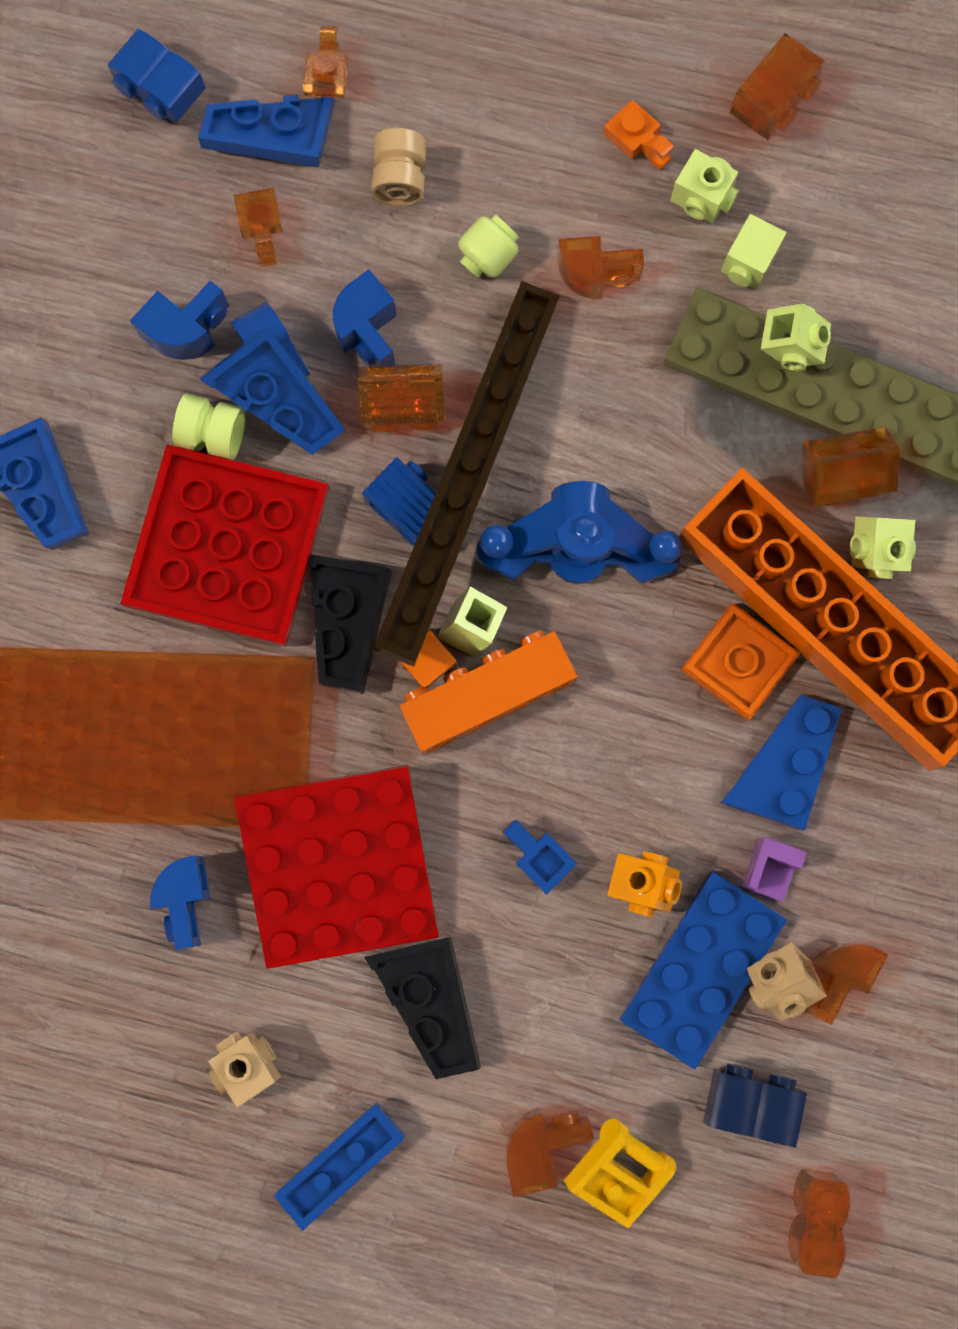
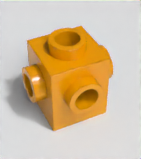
[607,851,682,918]

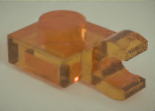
[303,26,348,98]
[234,187,283,267]

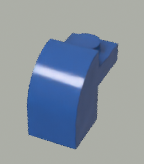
[333,269,397,375]
[130,281,229,360]

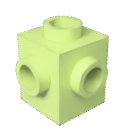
[670,149,739,224]
[761,304,831,371]
[850,516,916,579]

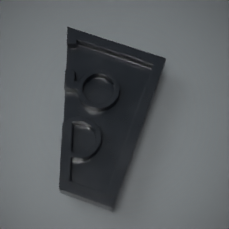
[309,554,392,694]
[364,937,481,1079]

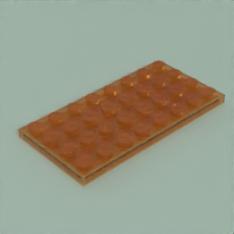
[0,647,315,827]

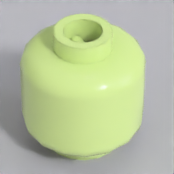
[458,215,519,278]

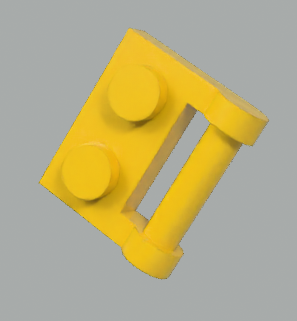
[563,1118,676,1229]

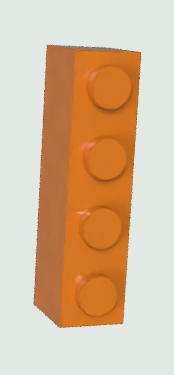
[399,630,578,756]

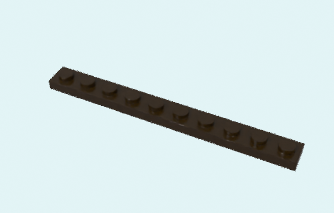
[373,281,560,666]

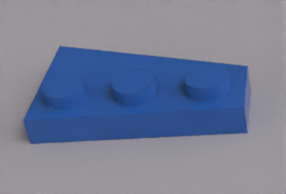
[198,91,335,167]
[200,326,345,455]
[0,417,89,550]
[720,695,842,831]

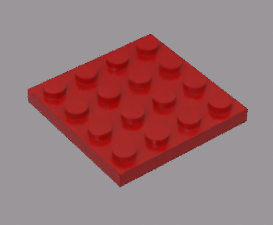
[120,444,330,647]
[234,764,439,969]

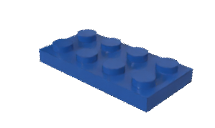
[619,872,787,1070]

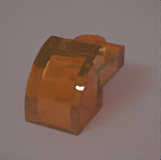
[557,236,644,299]
[806,943,888,1025]

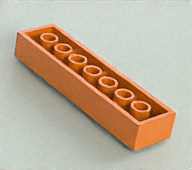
[679,467,958,771]

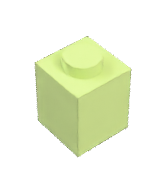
[721,214,787,290]
[437,587,508,658]

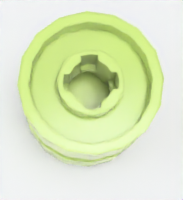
[172,393,246,460]

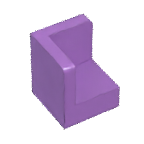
[741,837,807,901]

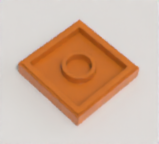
[680,602,800,721]

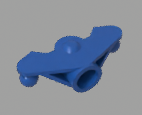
[475,481,683,584]

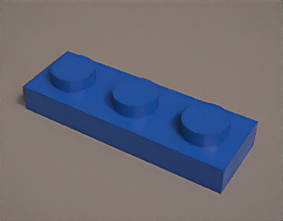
[273,1102,405,1231]

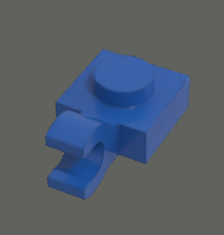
[503,820,577,895]

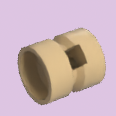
[371,128,426,206]

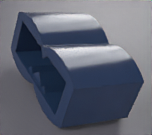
[703,1063,807,1148]

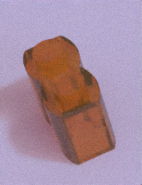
[788,1169,850,1278]

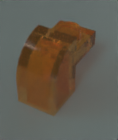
[506,1107,594,1197]

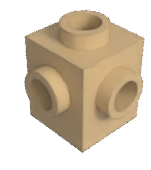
[747,942,827,1022]
[208,1031,281,1107]

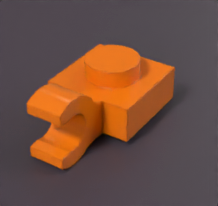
[603,100,674,170]

